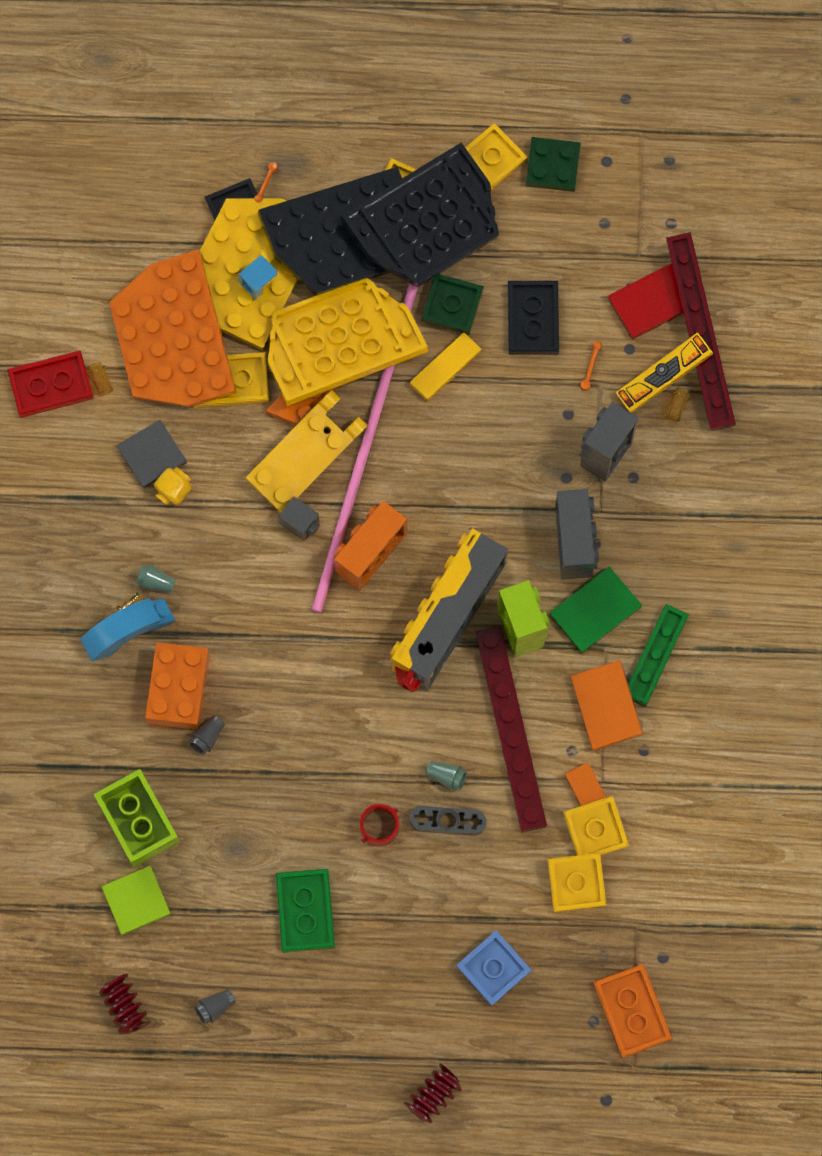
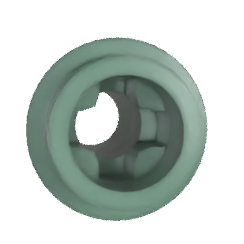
[136,564,176,593]
[426,761,467,791]

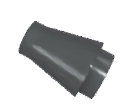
[188,715,225,755]
[194,989,236,1024]

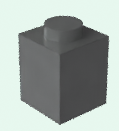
[278,497,320,540]

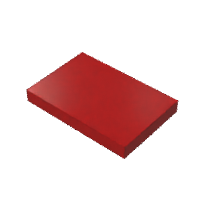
[608,263,683,340]
[7,350,94,418]

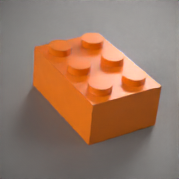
[334,501,407,591]
[145,642,210,731]

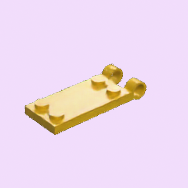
[245,389,368,514]

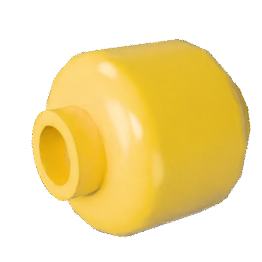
[154,467,192,505]

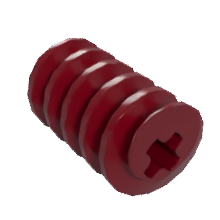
[99,973,151,1035]
[404,1063,462,1124]

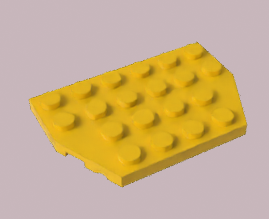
[200,198,298,351]
[268,278,428,406]

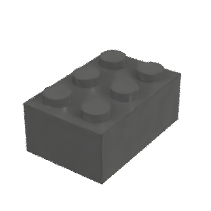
[579,402,638,482]
[555,489,599,580]

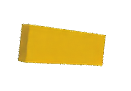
[410,332,482,402]

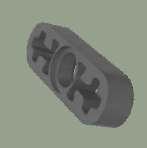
[410,806,486,836]

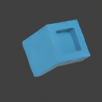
[238,255,277,300]

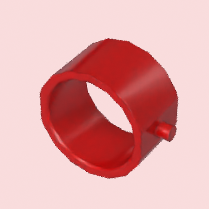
[360,804,399,847]

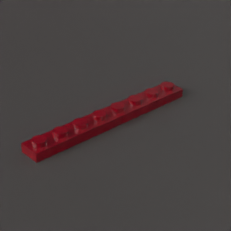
[666,232,736,431]
[475,626,547,833]

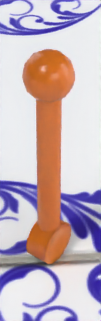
[254,162,278,203]
[580,341,602,391]

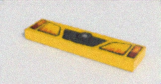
[616,332,713,413]

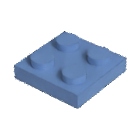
[456,930,532,1007]

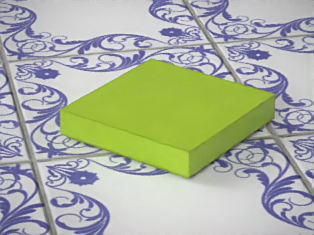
[101,866,171,936]

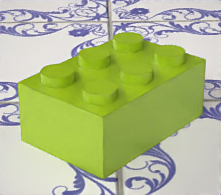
[497,580,550,657]
[94,769,180,868]

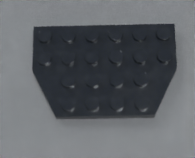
[340,142,499,288]
[258,167,402,296]

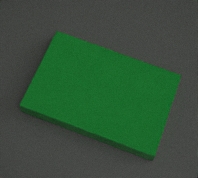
[549,566,642,654]
[276,868,335,953]

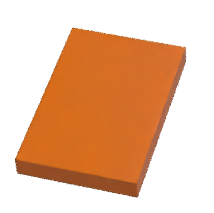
[571,660,644,751]
[593,964,672,1058]

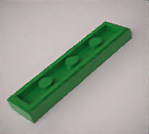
[628,604,689,707]

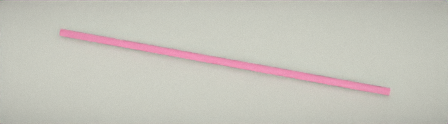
[312,283,418,613]

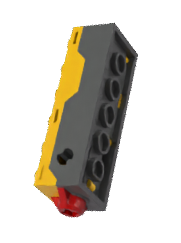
[390,528,508,692]

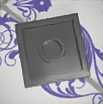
[117,420,187,489]

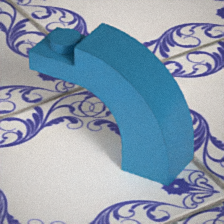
[80,598,175,661]

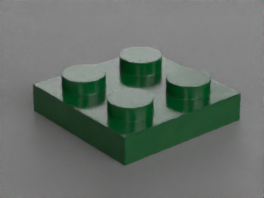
[526,137,581,192]
[421,274,484,335]

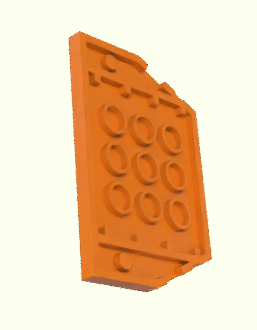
[109,249,237,408]

